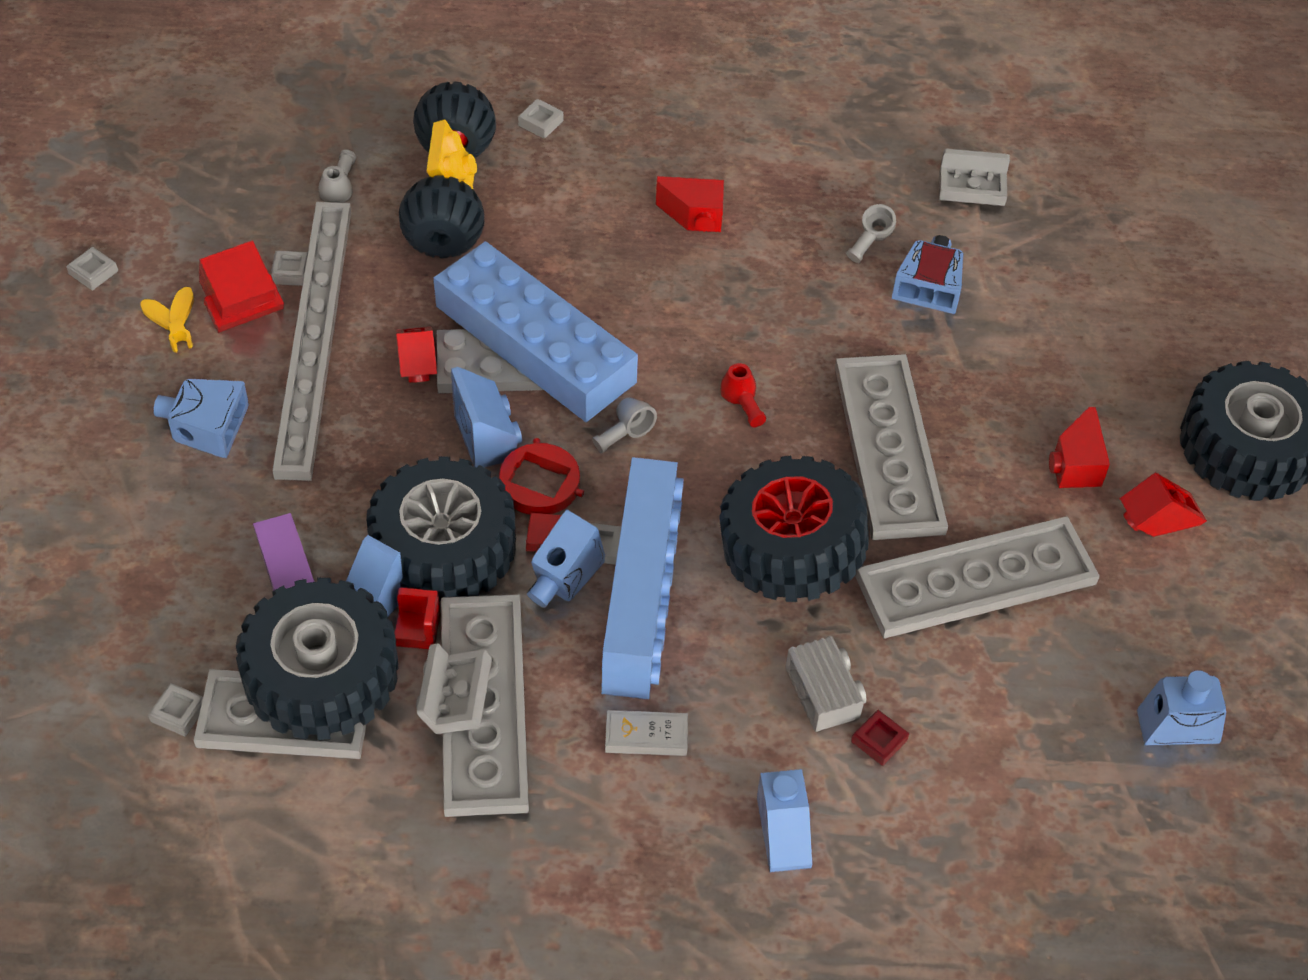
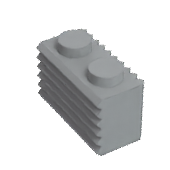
[786,636,866,732]

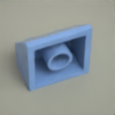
[451,367,522,468]

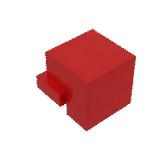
[199,240,284,333]

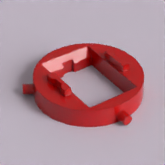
[499,438,585,515]

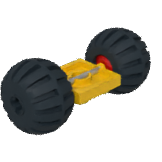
[399,81,496,258]

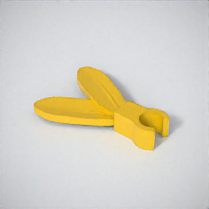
[140,287,194,353]

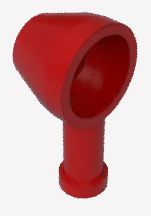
[720,363,767,428]

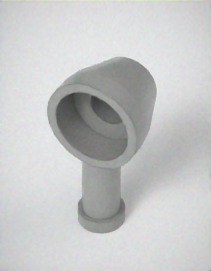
[318,150,356,203]
[846,204,896,263]
[592,397,657,453]

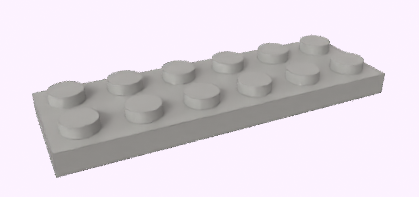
[835,354,948,540]
[855,516,1099,639]
[441,594,529,817]

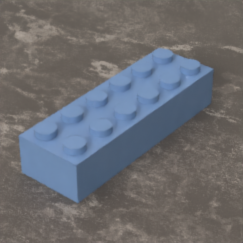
[434,241,638,422]
[602,457,684,699]

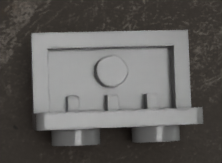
[939,149,1010,206]
[416,644,492,734]

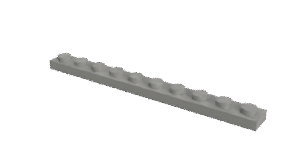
[272,202,351,481]

